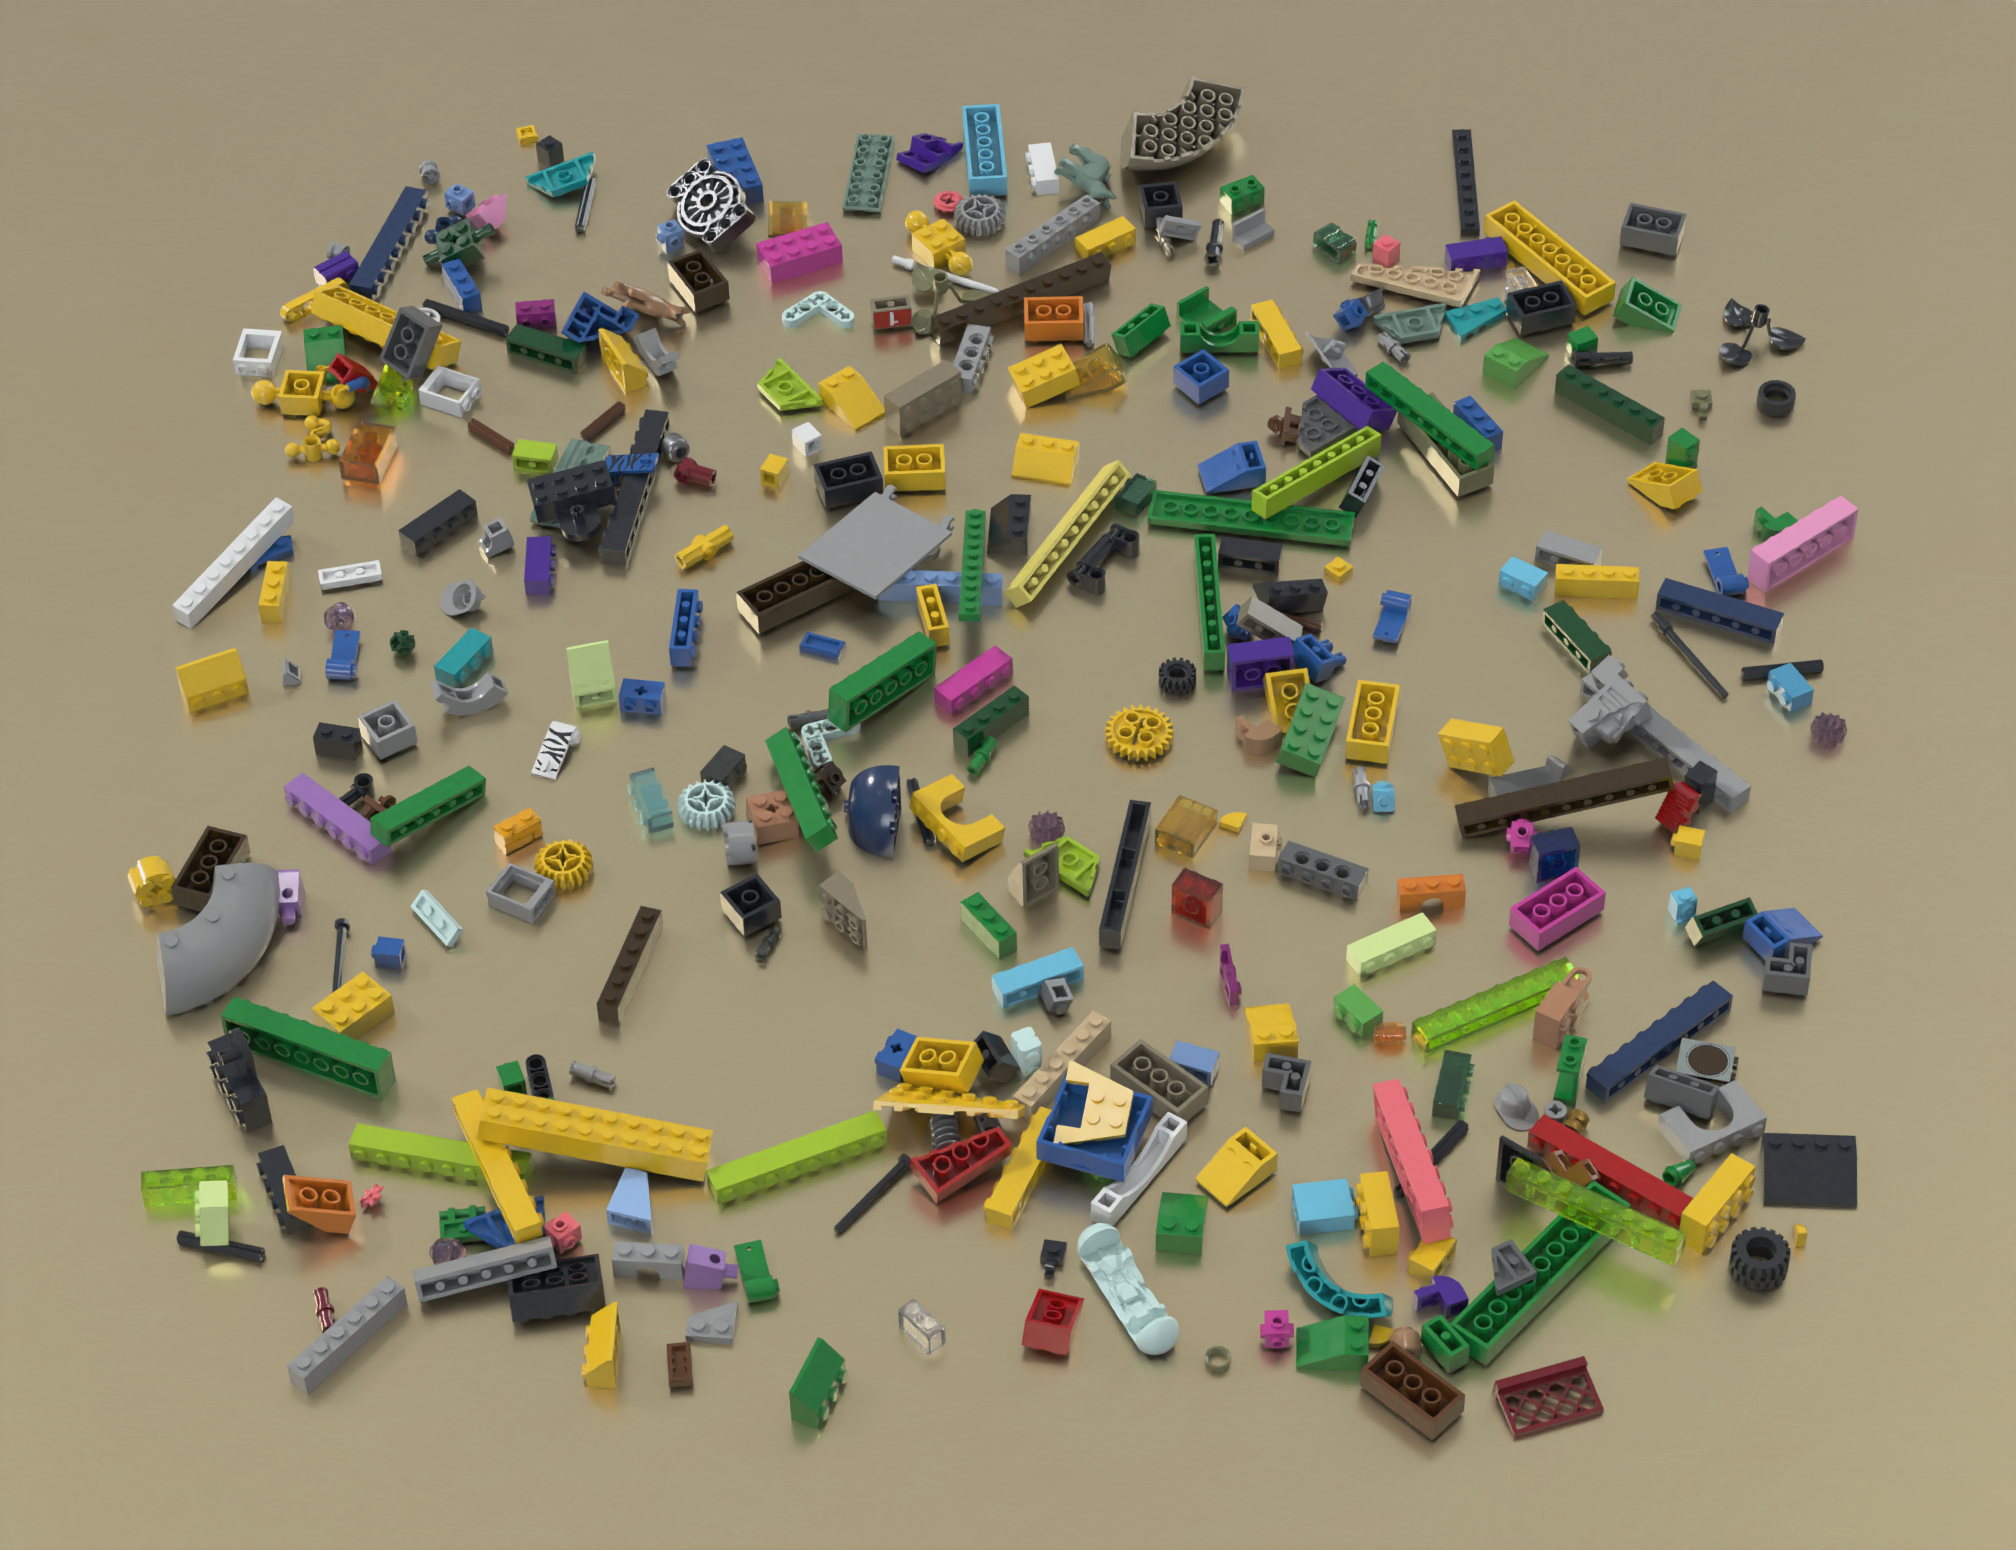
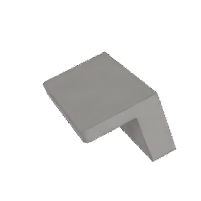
[1232,208,1275,251]
[1156,215,1202,241]

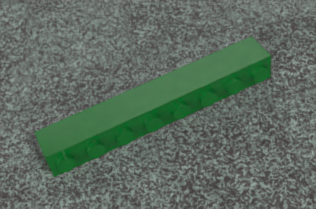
[1365,361,1495,470]
[1194,534,1225,671]
[765,727,838,852]

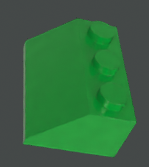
[789,1337,848,1428]

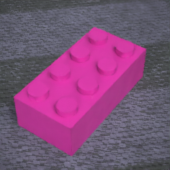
[756,222,843,284]
[1509,867,1606,951]

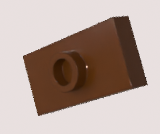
[666,1342,693,1387]

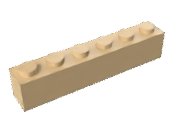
[1013,1011,1111,1122]

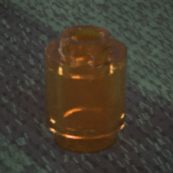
[1374,1022,1406,1045]

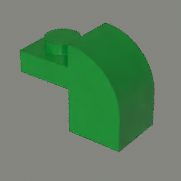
[1754,506,1798,542]

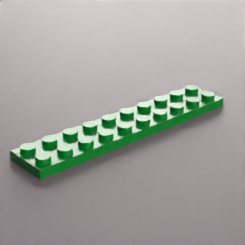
[1148,490,1355,546]

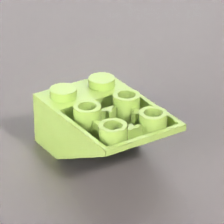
[566,640,617,709]

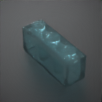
[627,767,674,833]

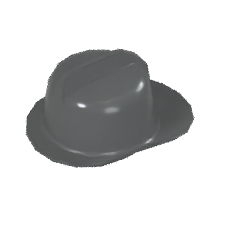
[1341,287,1385,316]

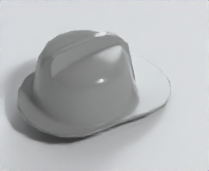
[440,580,486,615]
[1494,1082,1539,1131]

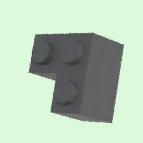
[1762,942,1812,996]
[1262,1053,1311,1112]

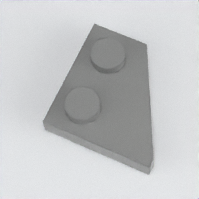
[685,1302,739,1344]

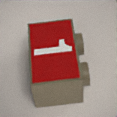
[870,295,912,330]

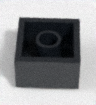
[1139,181,1183,228]
[720,874,782,937]

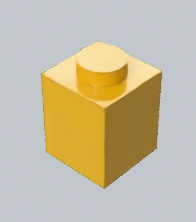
[760,453,789,489]
[1671,825,1705,860]

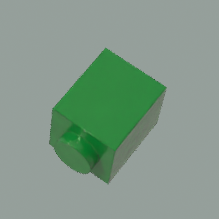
[1566,326,1598,353]
[496,1060,527,1095]

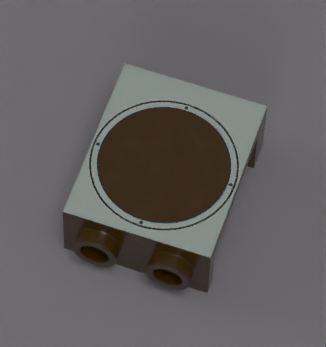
[1676,1038,1739,1085]

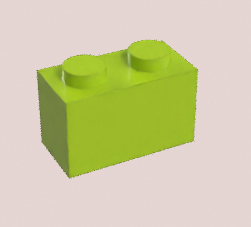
[512,439,559,474]

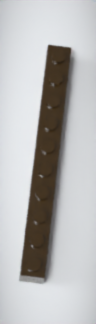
[930,252,1112,346]
[1455,757,1675,838]

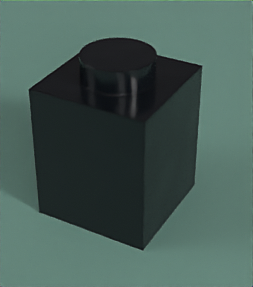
[536,135,564,168]

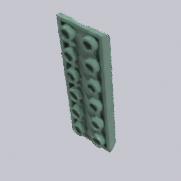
[842,133,895,213]
[530,438,611,528]

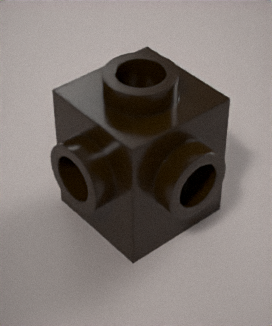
[813,761,847,796]

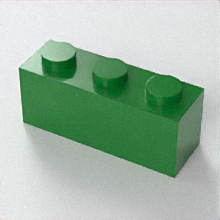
[1111,303,1171,357]
[960,892,1017,959]

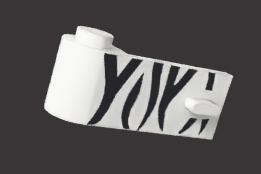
[531,721,582,780]

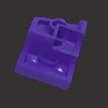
[896,133,964,173]

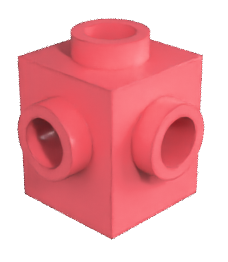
[544,1211,582,1254]

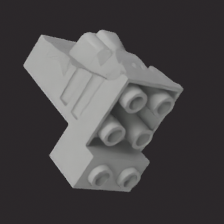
[1568,655,1653,749]

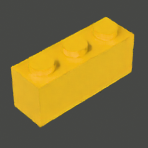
[1075,216,1136,259]
[258,561,291,623]
[916,584,950,646]

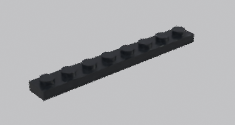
[1452,129,1480,235]

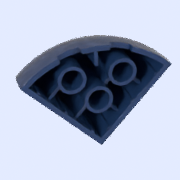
[844,765,902,857]

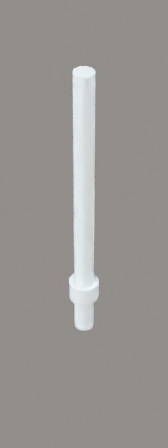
[892,255,999,294]

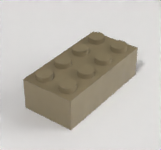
[884,360,962,437]
[1110,1039,1208,1121]

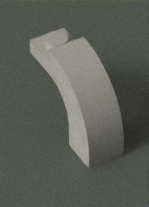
[633,328,680,376]
[430,672,508,715]

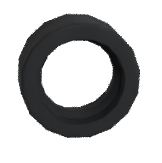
[1757,380,1796,417]

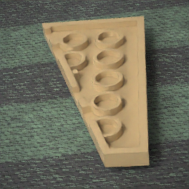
[1351,264,1480,308]

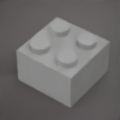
[358,700,418,760]

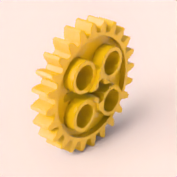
[1105,704,1174,761]

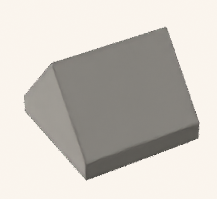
[282,658,301,686]
[1545,755,1573,781]

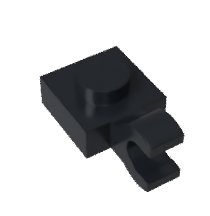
[1040,1239,1067,1278]

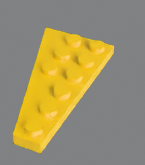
[873,1083,1026,1119]

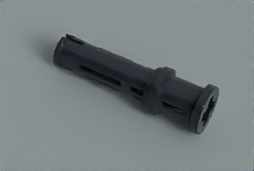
[1204,219,1224,266]
[1572,350,1633,368]

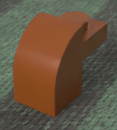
[1546,1149,1601,1192]

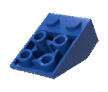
[1198,440,1266,494]
[1743,908,1823,961]

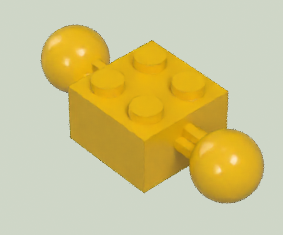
[905,210,973,276]
[251,370,355,416]

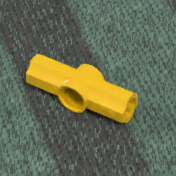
[675,525,734,569]

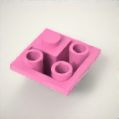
[465,192,507,229]

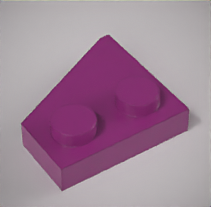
[1219,943,1242,1006]

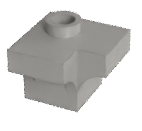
[478,516,515,558]

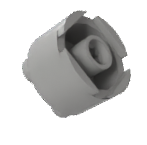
[722,820,758,866]

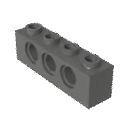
[1277,841,1369,901]

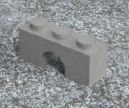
[611,1241,686,1281]

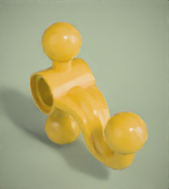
[285,415,341,462]

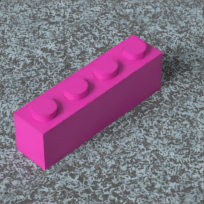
[934,645,1013,715]

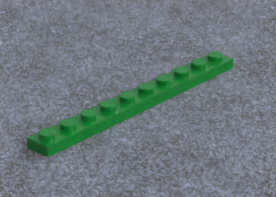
[959,509,986,621]

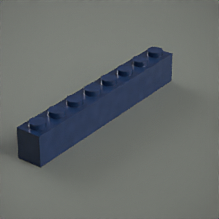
[349,186,430,301]
[1586,980,1733,1103]

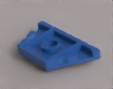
[463,1195,545,1249]

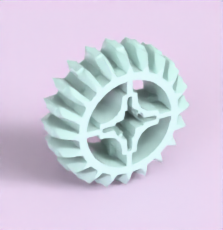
[677,779,736,831]

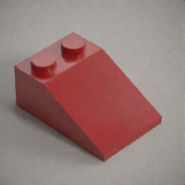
[1021,1288,1085,1355]

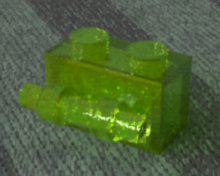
[370,364,414,411]

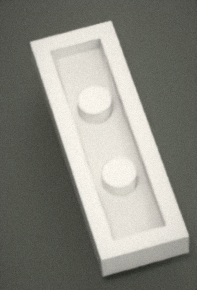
[318,560,382,590]

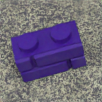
[313,251,359,286]

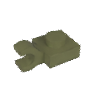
[1690,389,1713,418]

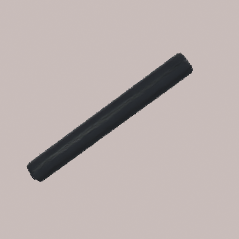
[422,299,509,336]
[1393,1120,1469,1198]

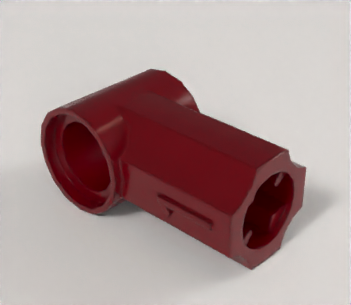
[674,457,717,487]

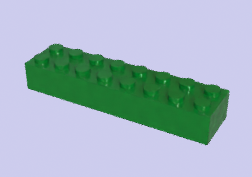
[220,997,396,1100]

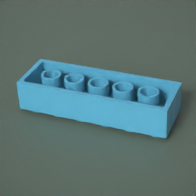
[962,104,1008,197]

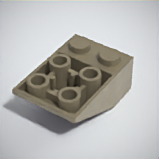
[819,871,868,949]

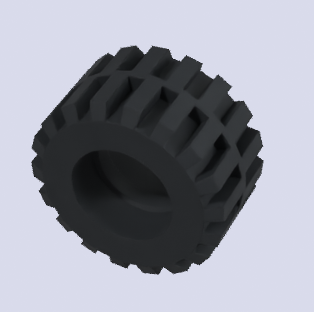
[1729,1227,1791,1291]

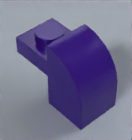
[1413,1276,1469,1319]

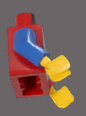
[315,352,377,400]

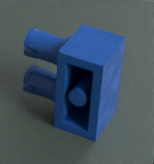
[1293,633,1346,683]

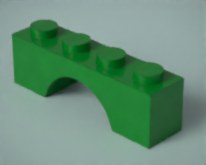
[1180,321,1259,353]

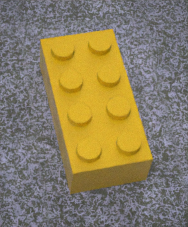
[1345,680,1400,764]
[1678,1153,1756,1254]

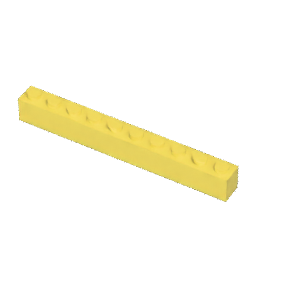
[1003,460,1131,608]

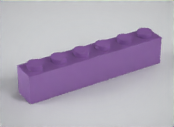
[284,773,392,865]

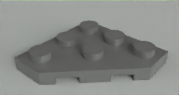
[1298,395,1357,458]

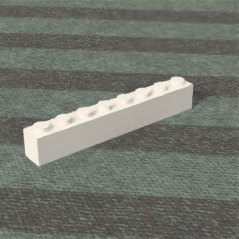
[172,497,295,630]

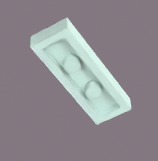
[411,889,464,947]

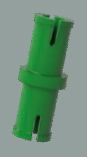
[967,736,998,776]

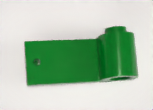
[734,1240,780,1304]

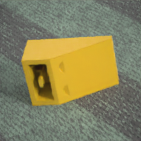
[1195,1127,1278,1207]

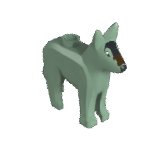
[1054,144,1117,210]

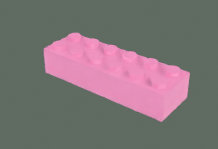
[1748,496,1858,593]

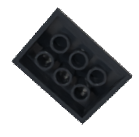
[1760,1133,1857,1208]
[507,1254,606,1323]

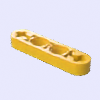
[280,278,349,323]

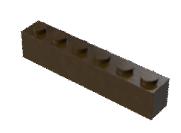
[597,906,663,1025]

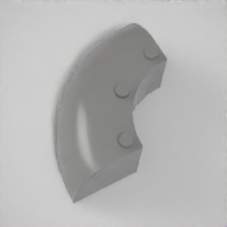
[156,863,280,1016]

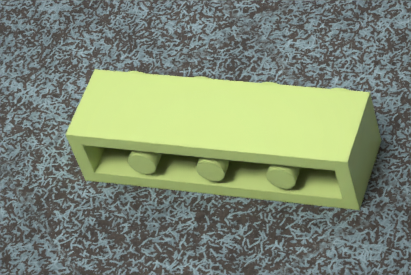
[1346,912,1437,977]

